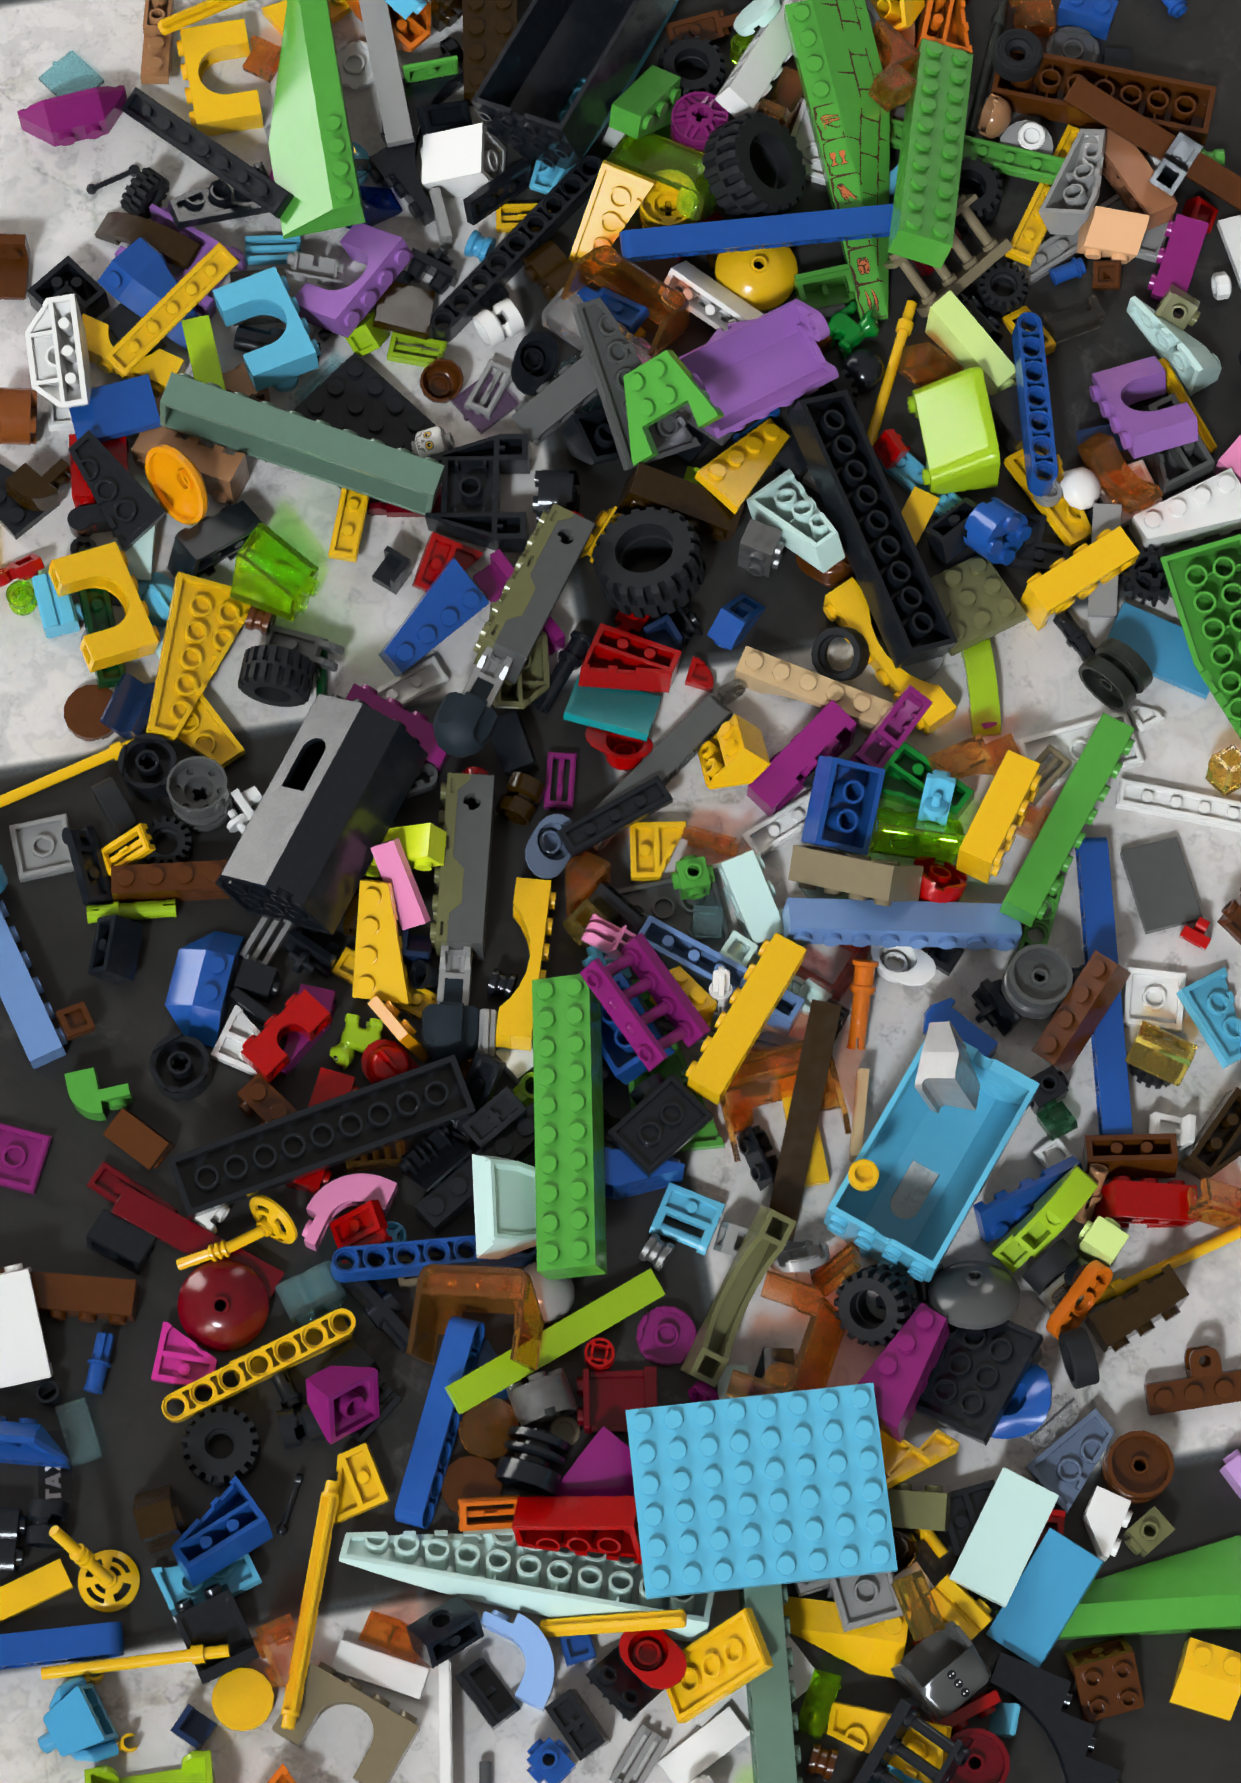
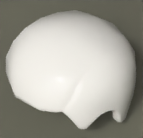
[1060,467,1101,510]

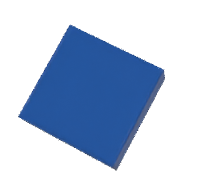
[559,1635,597,1667]

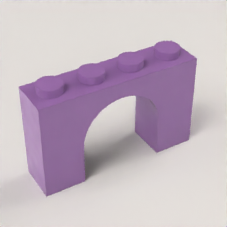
[295,223,414,338]
[1089,356,1198,459]

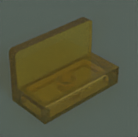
[1125,1020,1197,1086]
[891,1570,946,1641]

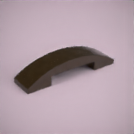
[94,212,201,270]

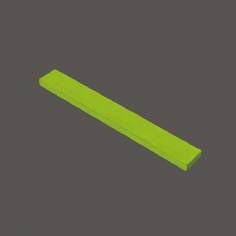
[444,1268,666,1415]

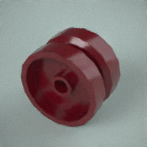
[948,1728,1010,1783]

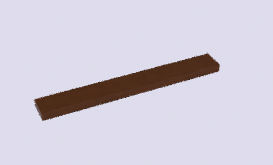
[1063,75,1241,212]

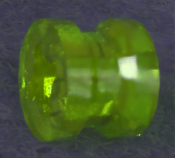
[729,33,754,65]
[6,580,37,616]

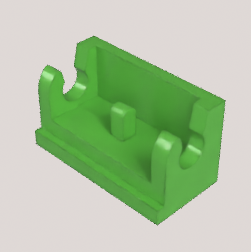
[794,263,855,308]

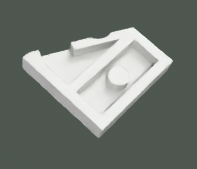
[211,1005,260,1076]

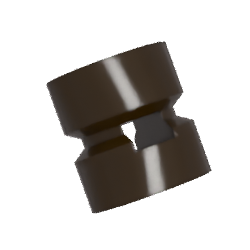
[495,772,546,826]

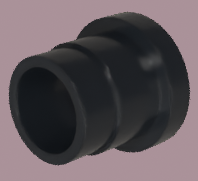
[408,959,439,989]

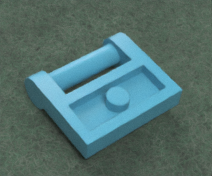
[649,1182,725,1256]

